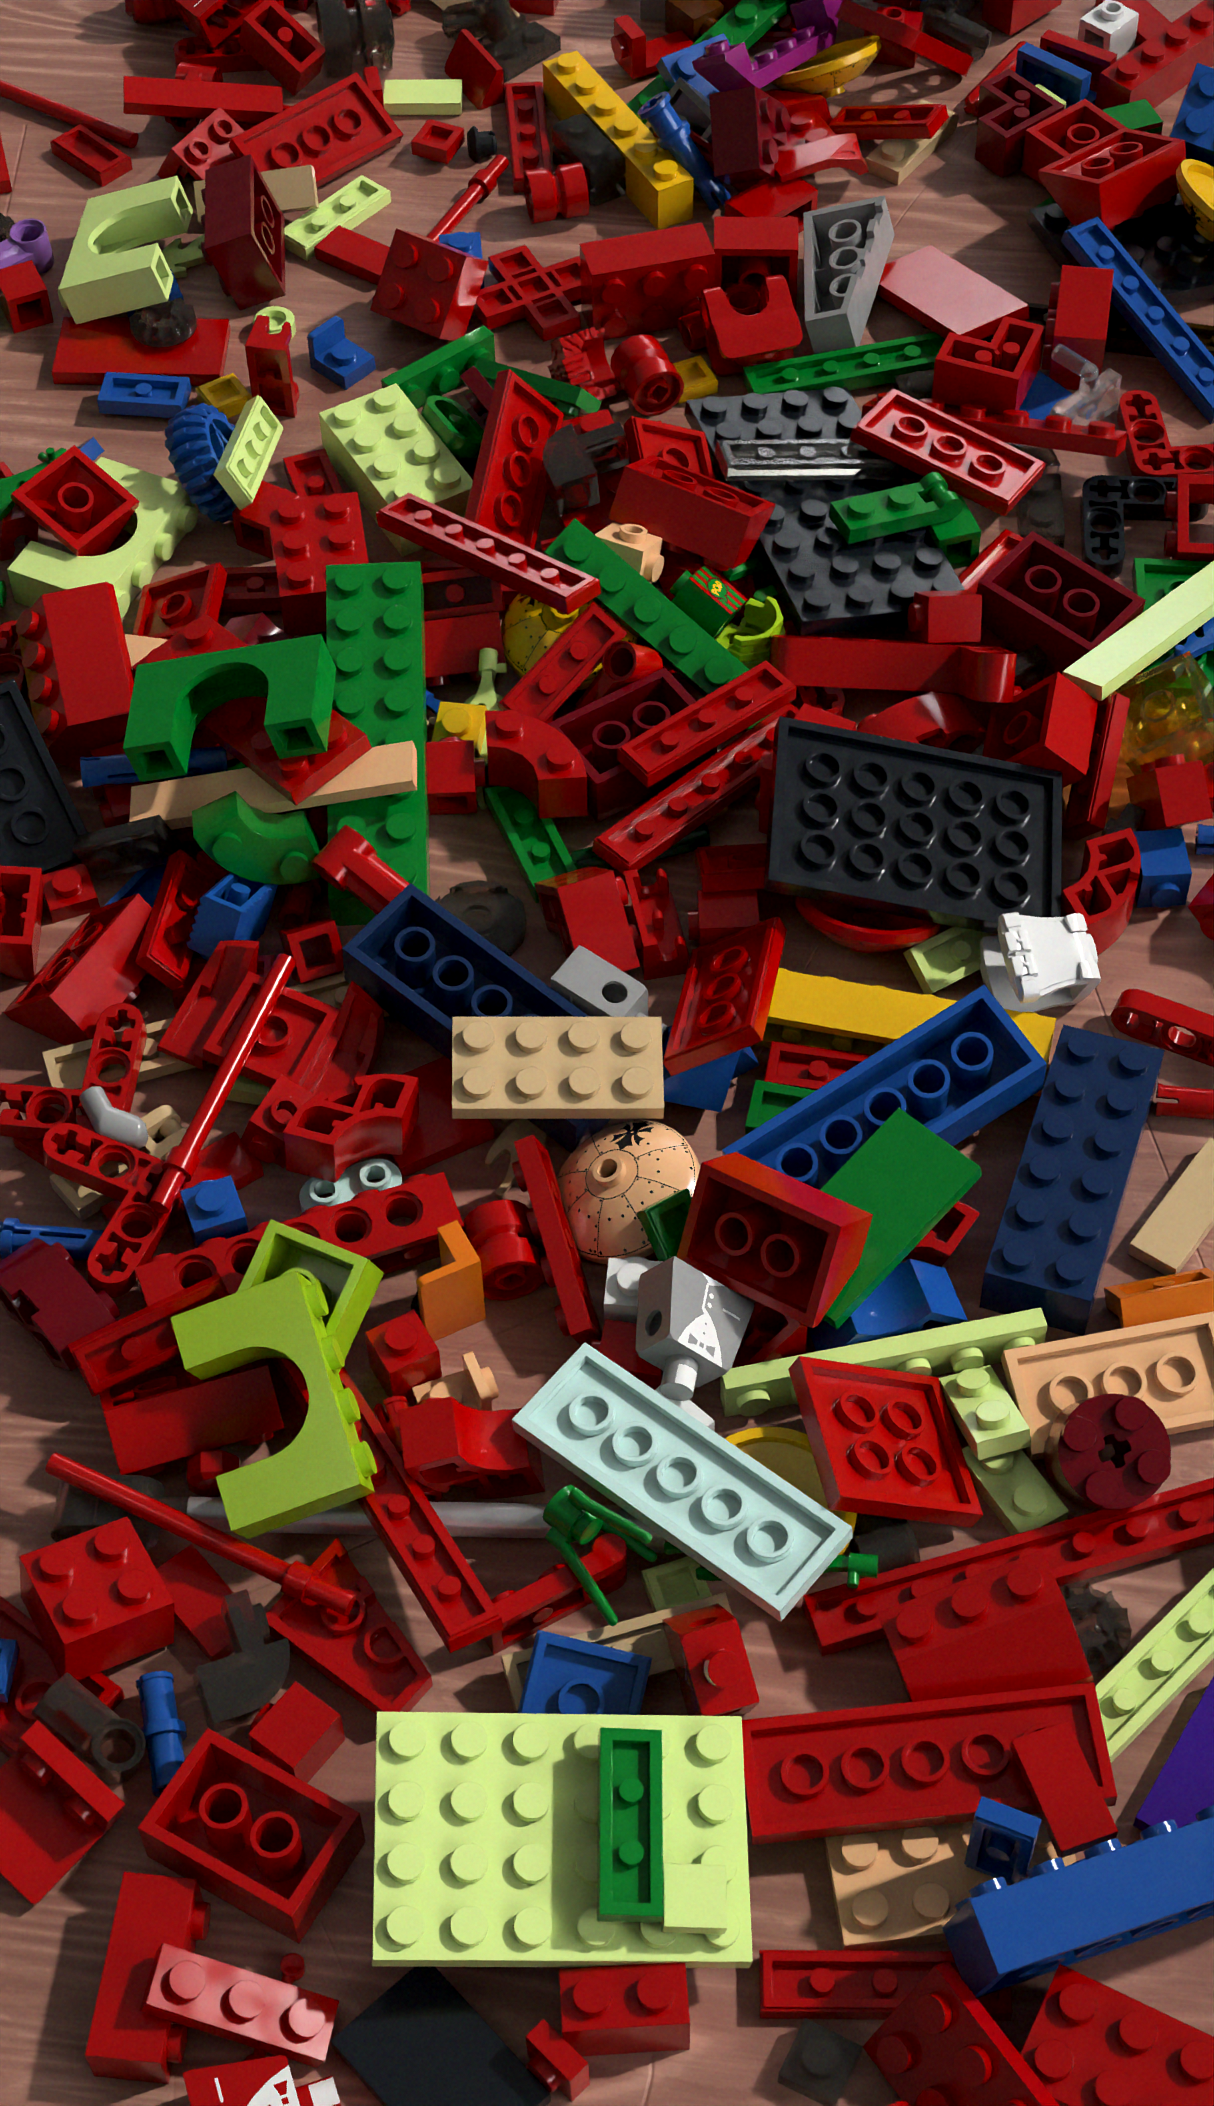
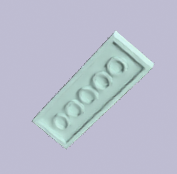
[512,1342,853,1622]

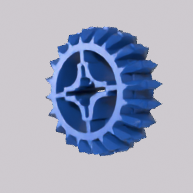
[165,403,237,524]

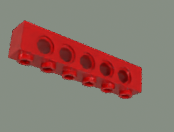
[135,1171,465,1307]

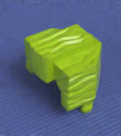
[716,596,786,669]

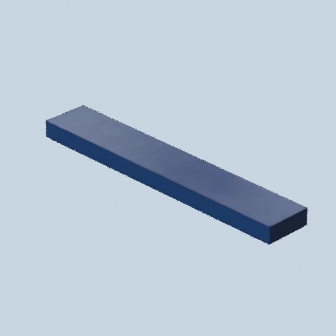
[1061,216,1214,424]

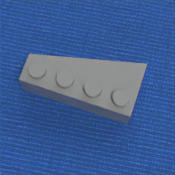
[804,195,895,354]

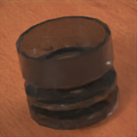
[315,0,395,78]

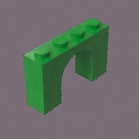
[123,634,336,782]

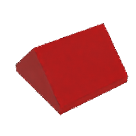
[11,445,140,556]

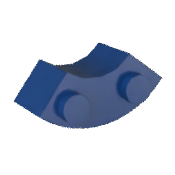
[807,1259,968,1351]

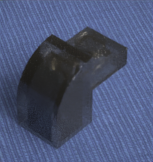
[543,422,629,517]
[193,1589,290,1732]

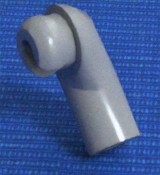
[79,1086,148,1150]

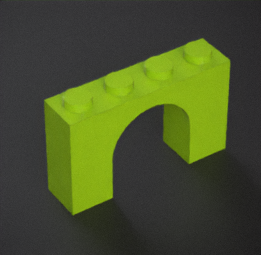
[170,1271,377,1539]

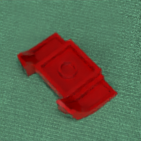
[766,89,869,182]
[157,940,385,1095]

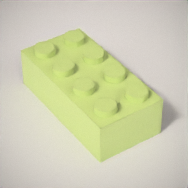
[319,383,473,557]

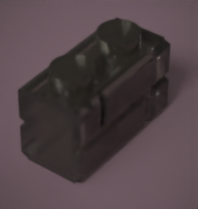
[552,113,626,206]

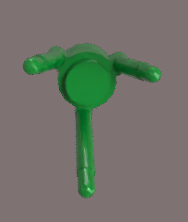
[542,1485,657,1626]

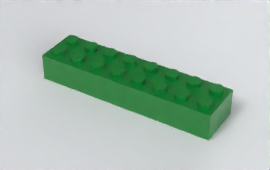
[326,561,430,926]

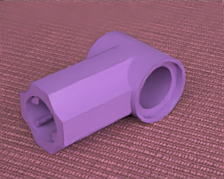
[0,218,54,274]

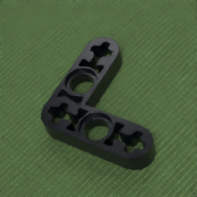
[1080,475,1209,580]

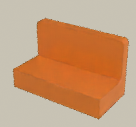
[416,1220,486,1342]
[1104,1268,1214,1328]

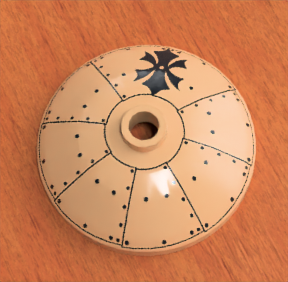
[556,1120,700,1264]

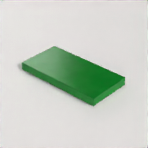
[820,1108,982,1329]

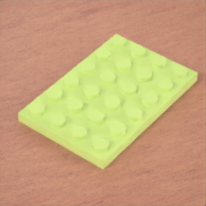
[372,1712,753,1968]

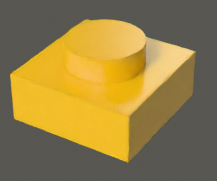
[431,701,488,756]

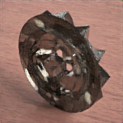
[129,298,197,347]
[1061,1582,1132,1672]

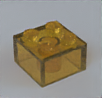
[1106,651,1214,775]

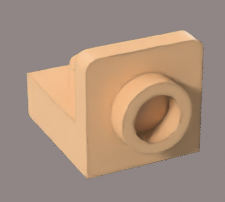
[412,1351,499,1411]

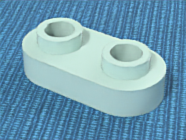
[299,1159,403,1213]

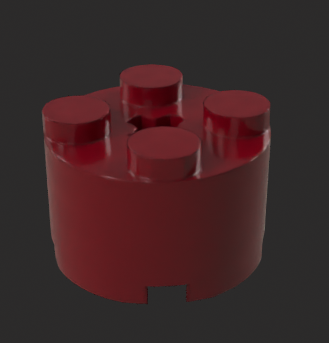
[1043,1394,1171,1511]

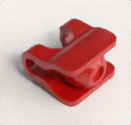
[699,274,803,377]

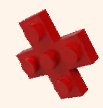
[473,245,581,342]

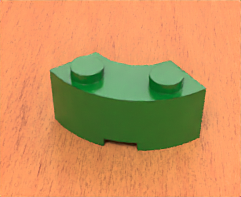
[192,791,323,885]

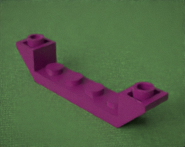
[692,0,842,92]

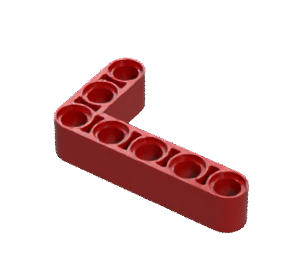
[770,635,1017,703]

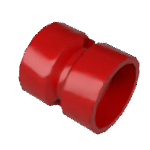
[523,162,589,224]
[610,334,684,416]
[463,1199,545,1301]

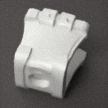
[979,912,1101,1013]

